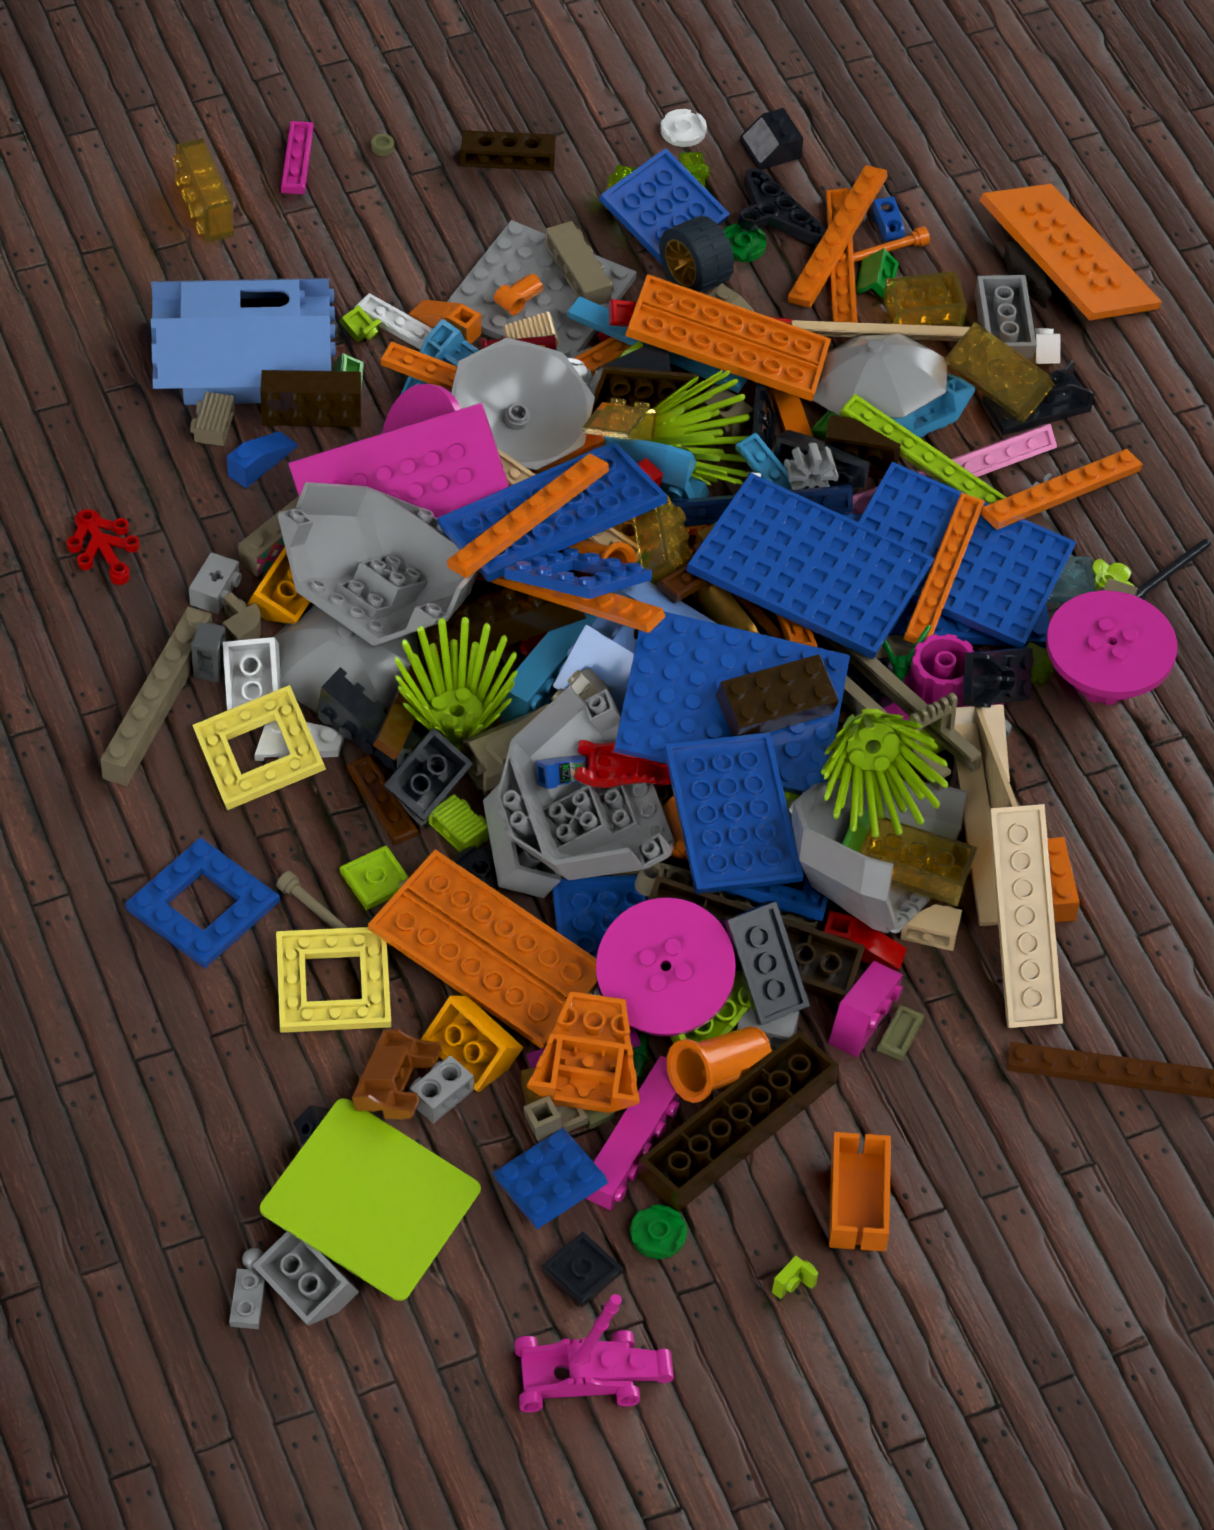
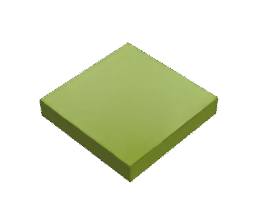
[339,845,409,910]

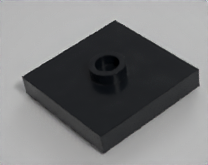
[541,1232,623,1308]

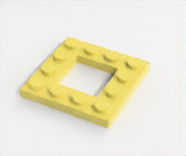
[192,685,326,810]
[276,927,391,1033]

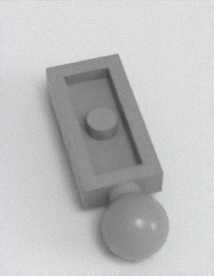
[229,1248,266,1329]

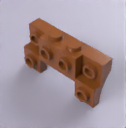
[352,1029,442,1120]

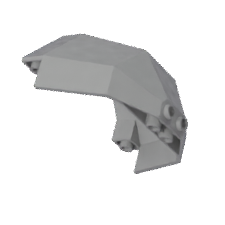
[278,482,479,646]
[497,686,677,880]

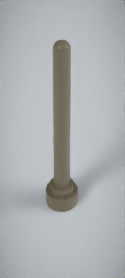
[276,871,348,929]

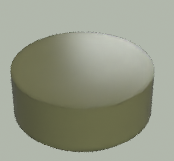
[371,134,394,156]

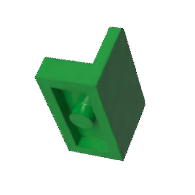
[856,248,899,300]

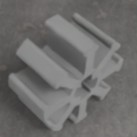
[784,443,839,490]

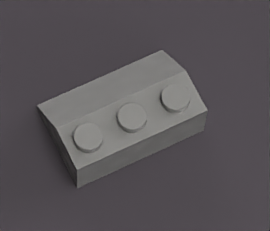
[252,1231,359,1326]

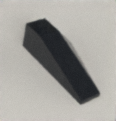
[774,430,870,488]

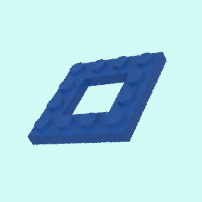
[504,548,652,599]
[125,837,280,969]
[724,865,828,921]

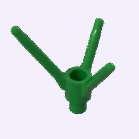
[883,625,931,682]

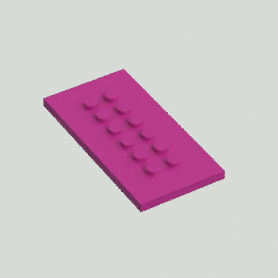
[288,402,509,518]

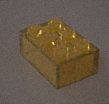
[883,271,967,326]

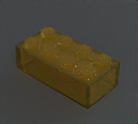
[173,138,234,243]
[944,322,1055,423]
[633,495,693,586]
[859,816,977,906]

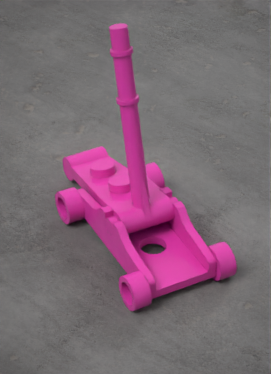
[514,1294,674,1413]

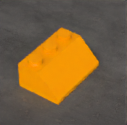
[247,547,310,624]
[421,996,523,1092]

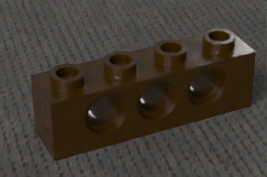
[461,130,556,171]

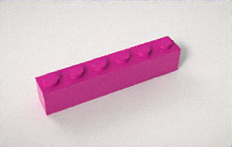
[585,1055,681,1211]

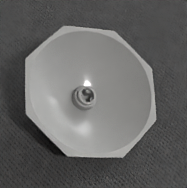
[813,334,947,418]
[451,337,595,471]
[274,603,419,713]

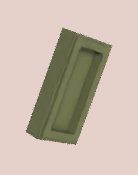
[877,1005,925,1061]

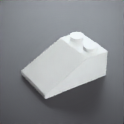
[223,637,281,711]

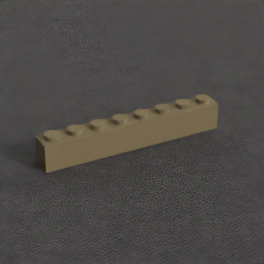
[100,607,212,787]

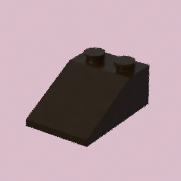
[825,415,901,479]

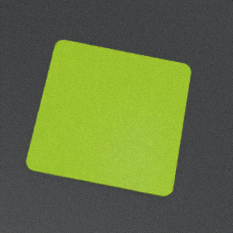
[260,1099,481,1301]

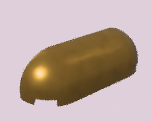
[693,583,760,634]

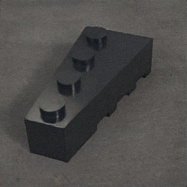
[316,667,421,770]

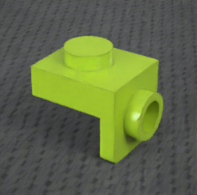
[339,305,381,343]

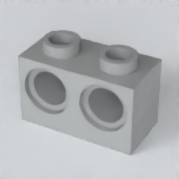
[410,1055,474,1124]

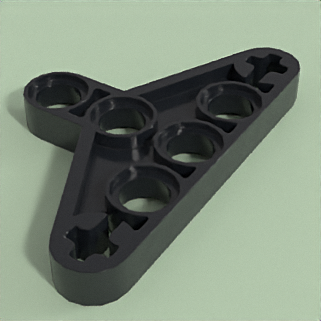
[738,168,826,245]

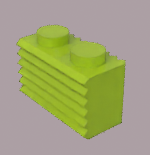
[429,794,488,852]

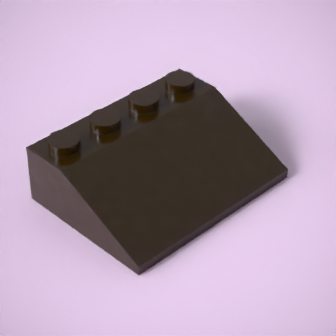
[586,366,698,428]

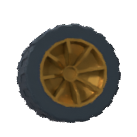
[659,215,734,293]

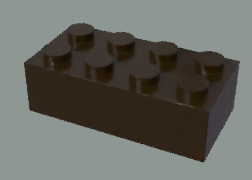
[260,370,362,427]
[716,654,839,736]

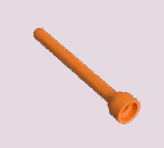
[837,226,930,264]

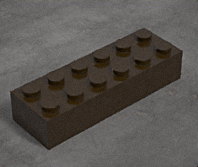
[427,570,586,668]

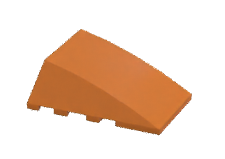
[527,991,640,1113]

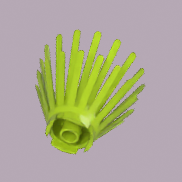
[631,370,751,486]
[395,617,518,750]
[821,708,948,838]

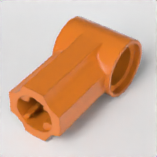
[494,273,543,316]

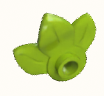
[1091,559,1134,591]

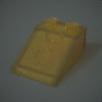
[581,398,657,440]

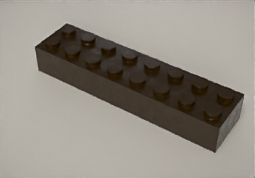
[648,875,865,1002]
[637,1030,839,1212]

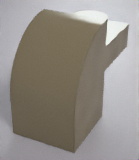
[222,592,261,641]
[523,1096,588,1142]

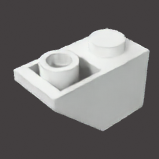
[1034,328,1060,364]

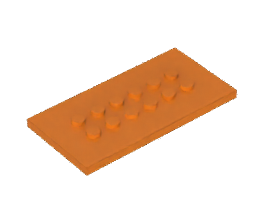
[979,184,1162,321]
[625,274,831,401]
[368,849,599,1049]

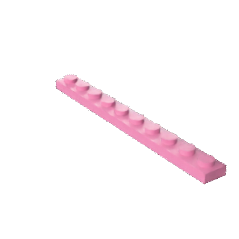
[848,424,1057,514]

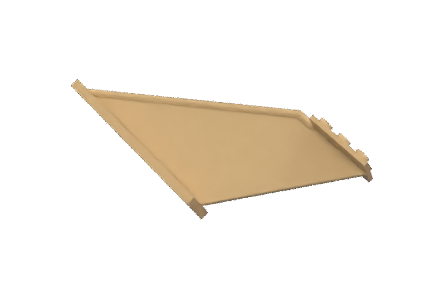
[955,704,1063,1028]

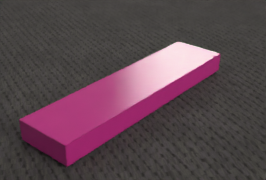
[281,121,314,194]

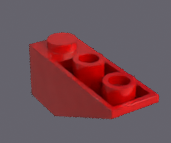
[824,911,907,972]

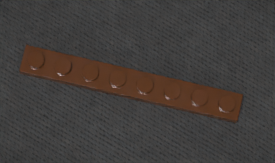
[1007,1042,1214,1099]

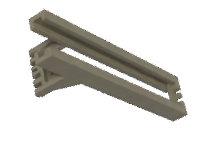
[812,631,982,791]

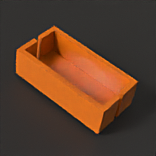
[829,1132,891,1252]

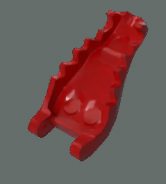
[574,740,671,788]

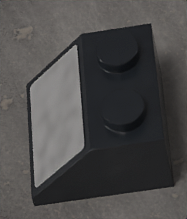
[740,108,803,170]

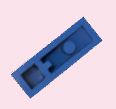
[227,431,298,488]

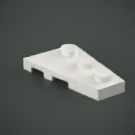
[254,720,344,761]

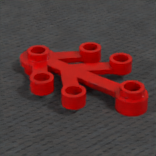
[67,509,140,585]

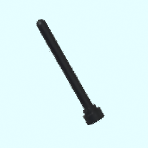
[1136,539,1211,600]

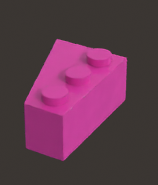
[828,961,903,1058]

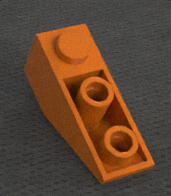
[409,300,482,344]

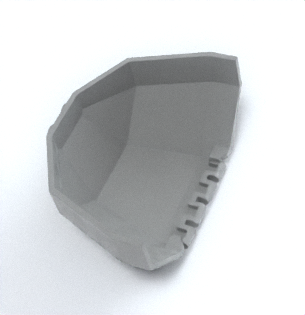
[789,777,967,933]

